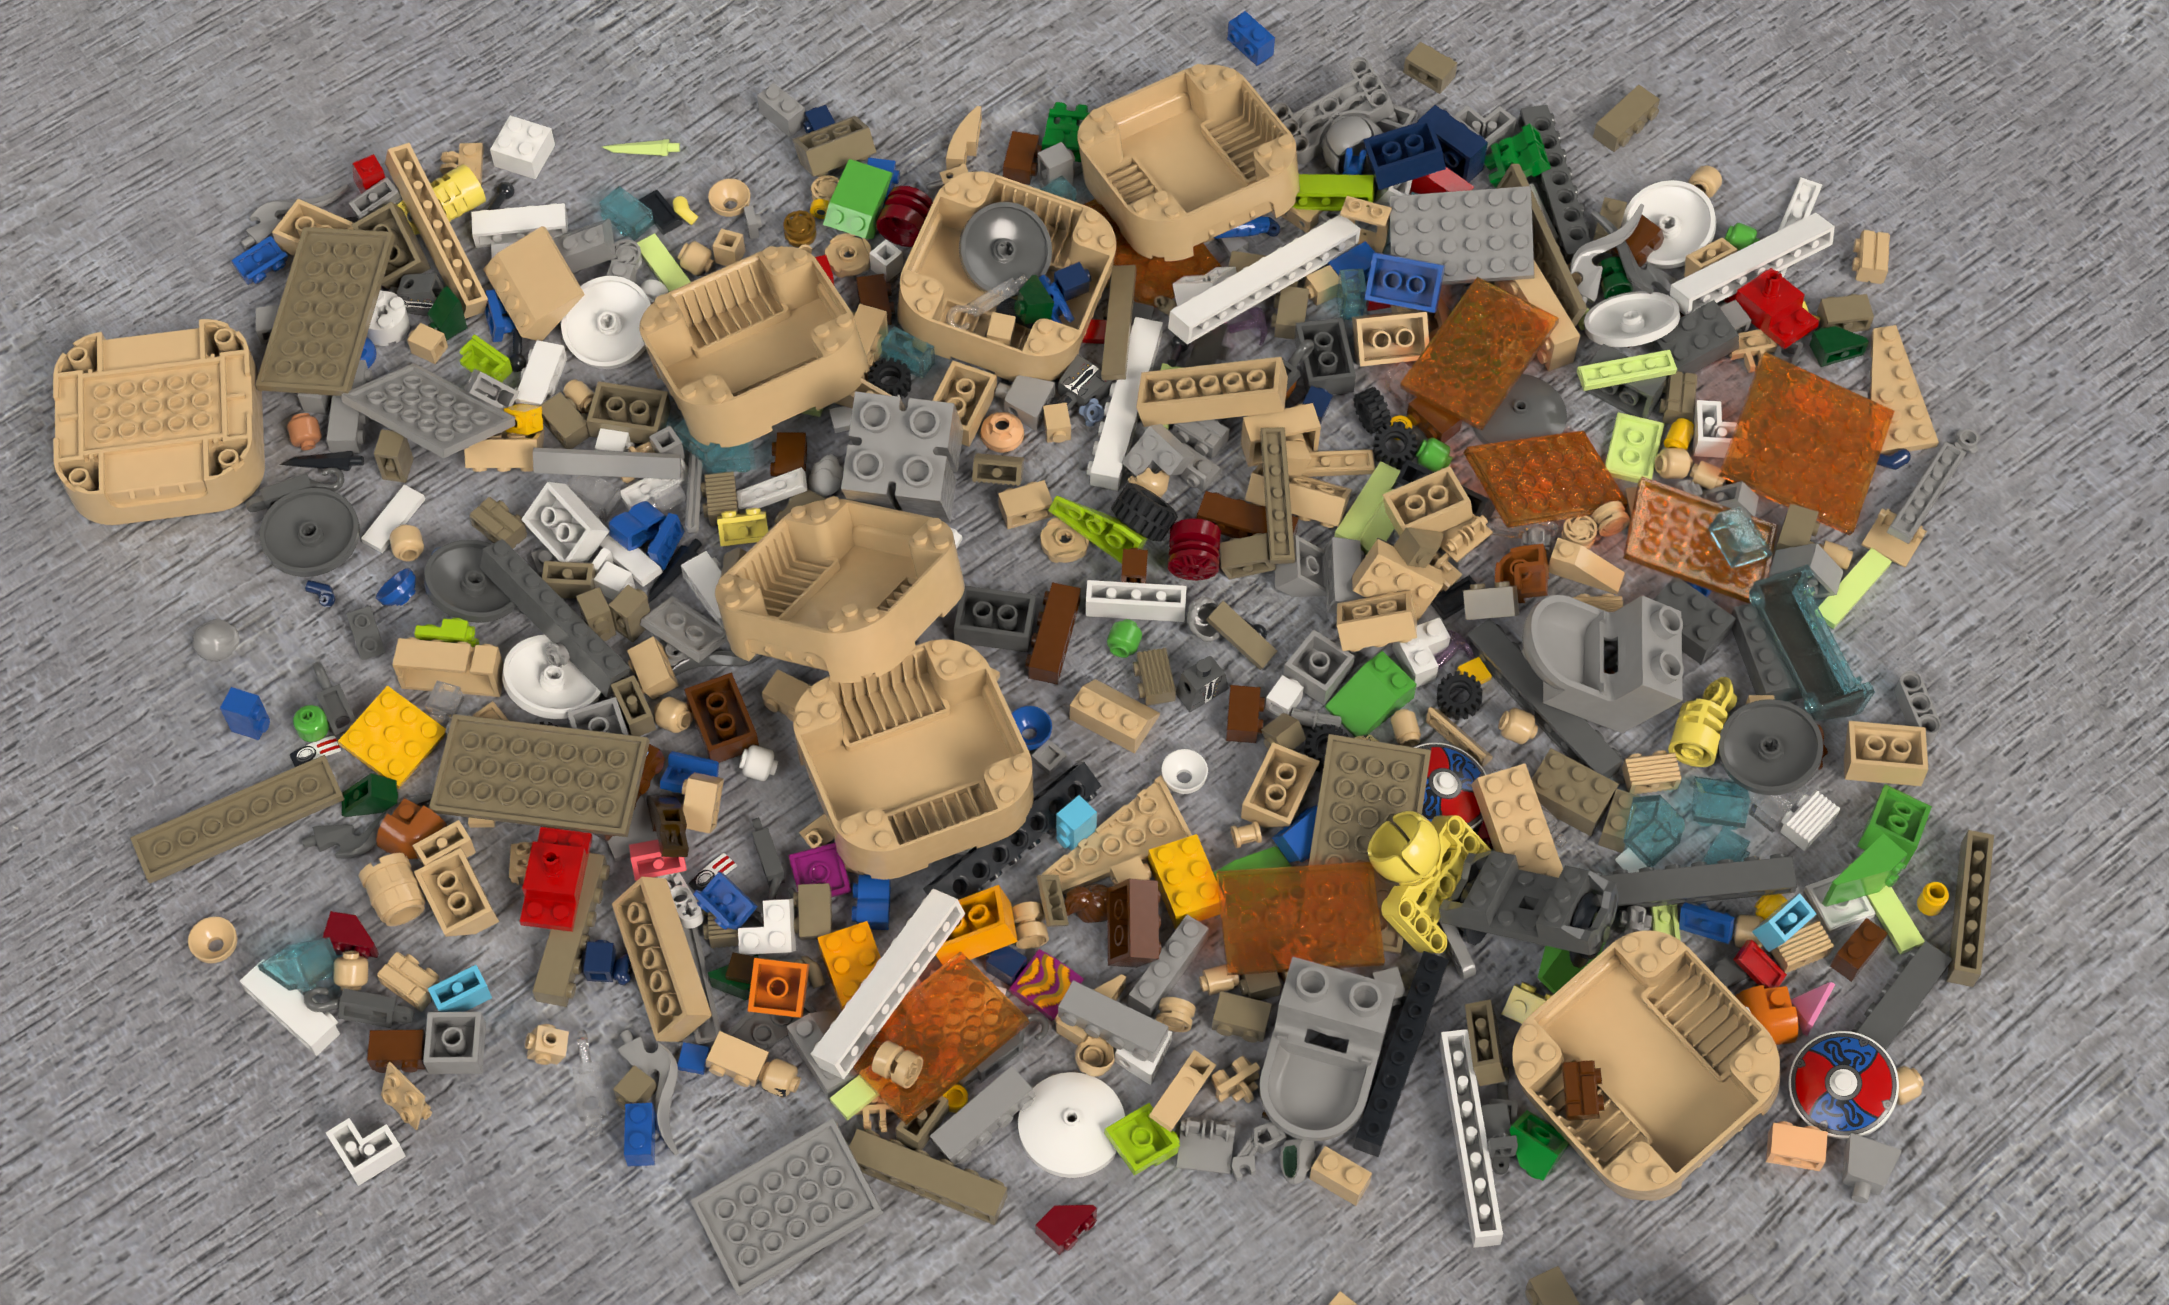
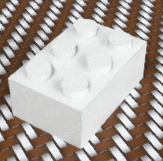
[521,482,609,563]

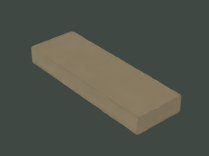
[1206,601,1277,670]

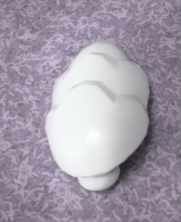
[808,454,844,499]

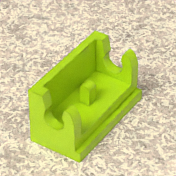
[459,334,513,382]

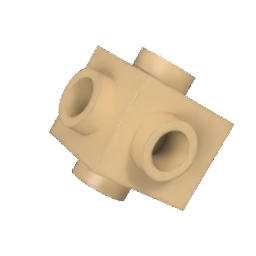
[525,1024,569,1065]

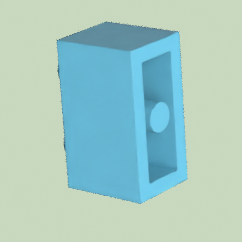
[1056,795,1097,851]
[1752,893,1816,952]
[427,965,492,1012]

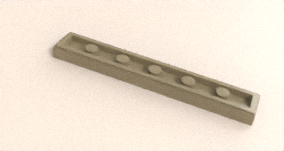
[1101,265,1137,380]
[1260,427,1295,564]

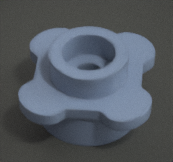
[1078,398,1104,427]

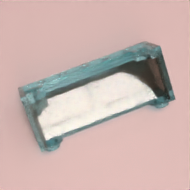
[1749,564,1875,721]

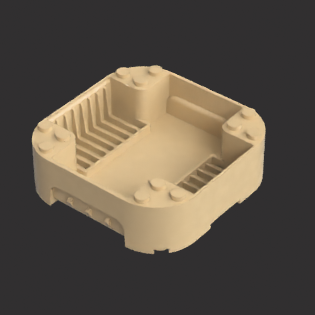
[1078,64,1300,261]
[897,171,1116,382]
[639,246,868,448]
[53,319,265,525]
[715,496,965,683]
[793,639,1033,880]
[1512,930,1780,1201]

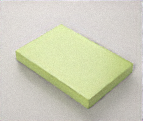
[1603,412,1665,486]

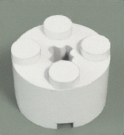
[367,290,410,346]

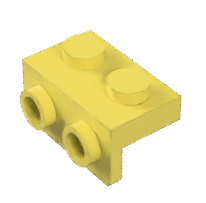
[717,508,768,546]
[1501,982,1553,1024]

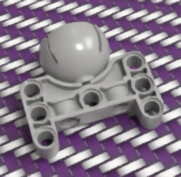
[1271,57,1394,175]

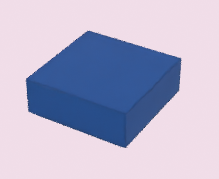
[677,1042,710,1075]

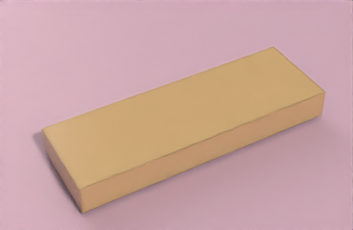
[1302,449,1375,477]

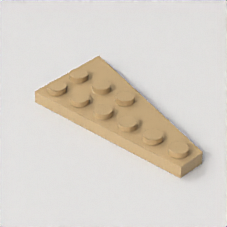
[1868,325,1939,458]
[1042,775,1192,895]

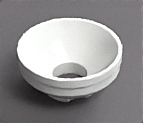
[1161,749,1208,794]

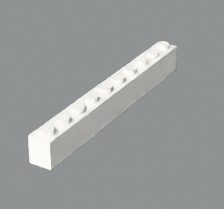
[1168,215,1361,344]

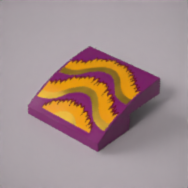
[1008,949,1084,1021]

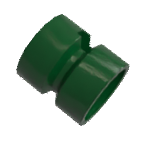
[1597,257,1633,299]

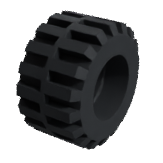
[1111,483,1178,542]

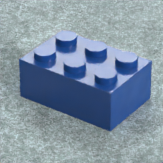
[1364,252,1446,313]

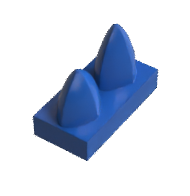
[484,290,516,342]
[1679,903,1735,944]

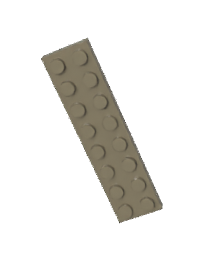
[1496,164,1587,326]
[130,755,344,884]

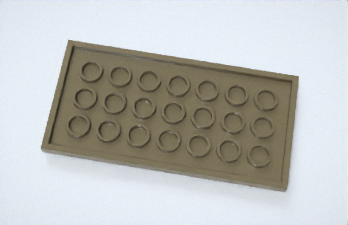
[255,227,395,396]
[429,714,650,837]
[1297,734,1431,954]

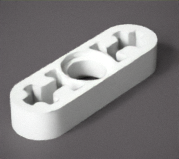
[657,872,703,928]

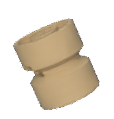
[1012,902,1049,949]
[872,1040,923,1089]

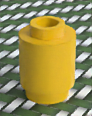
[1664,418,1694,450]
[1917,882,1949,916]

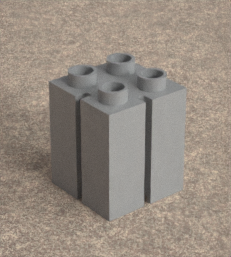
[841,391,964,523]

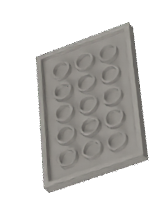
[1389,186,1535,285]
[342,363,515,458]
[690,1118,884,1297]

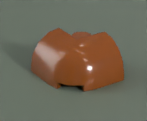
[1495,543,1550,603]
[376,798,447,859]

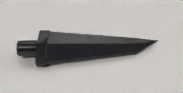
[279,451,364,471]
[648,539,702,604]

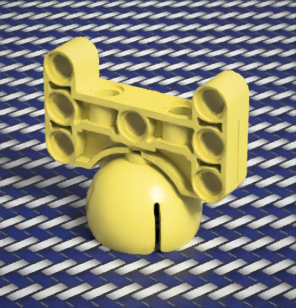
[1367,811,1491,954]

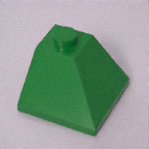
[1509,1110,1570,1181]

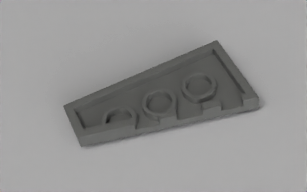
[707,1001,817,1057]

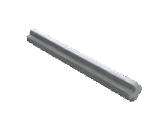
[685,438,704,533]

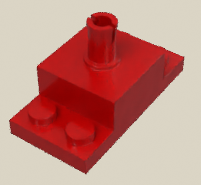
[1723,268,1819,349]
[520,827,593,932]

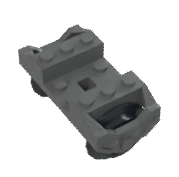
[1439,850,1619,968]

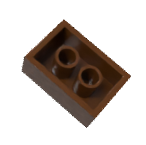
[684,672,759,763]
[1107,878,1161,968]

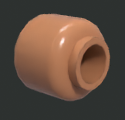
[287,413,322,451]

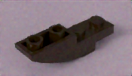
[646,795,689,858]

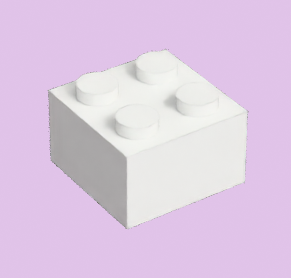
[490,116,555,179]

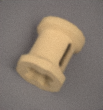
[1231,821,1262,848]

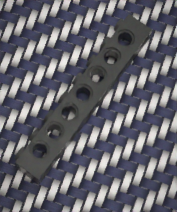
[1518,105,1594,265]

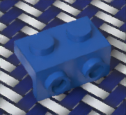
[231,236,288,285]
[660,751,719,793]
[693,872,758,931]

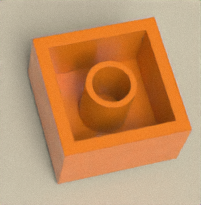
[748,958,810,1018]

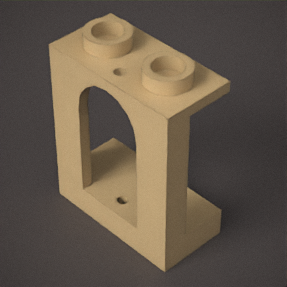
[1340,196,1392,253]

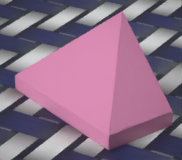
[1791,982,1835,1036]

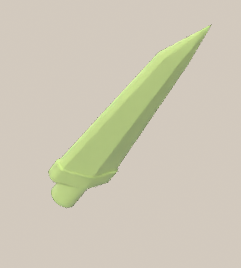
[602,139,680,156]

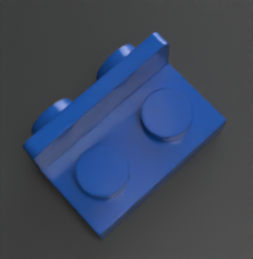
[646,513,685,570]

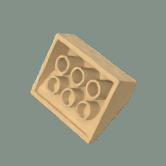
[483,226,585,341]

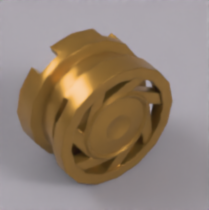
[783,210,817,247]

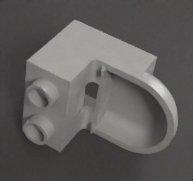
[1522,595,1684,733]
[1259,957,1397,1141]

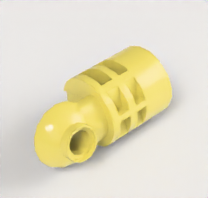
[397,164,486,235]
[1668,677,1737,767]

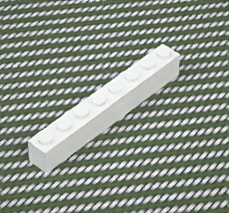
[1670,213,1835,315]
[1087,317,1163,491]
[811,889,965,1079]
[1439,1029,1503,1248]

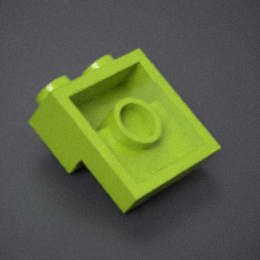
[414,618,479,647]
[1104,1102,1180,1176]

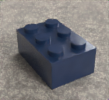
[1417,105,1488,183]
[1363,119,1446,190]

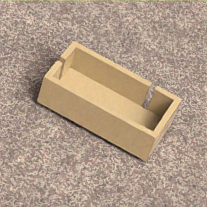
[392,637,504,697]

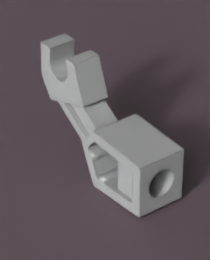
[1231,1122,1286,1182]

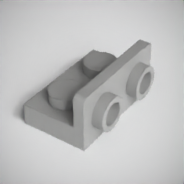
[1179,442,1221,492]

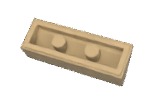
[1426,707,1493,768]

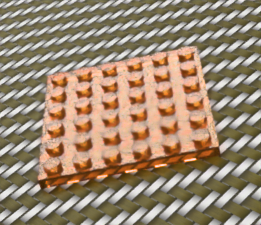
[1718,352,1895,535]

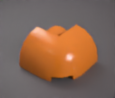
[1735,985,1798,1045]

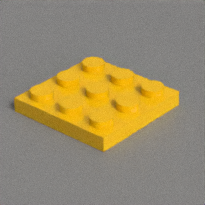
[338,685,446,789]

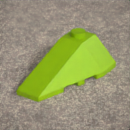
[1048,496,1148,564]

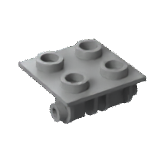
[1176,1116,1235,1174]

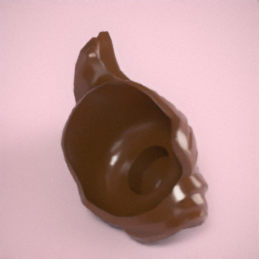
[1064,884,1109,923]

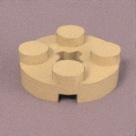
[825,233,871,278]
[1040,517,1089,563]

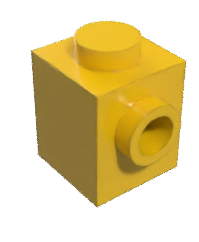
[504,403,543,435]

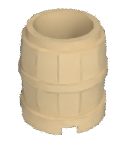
[358,853,425,926]

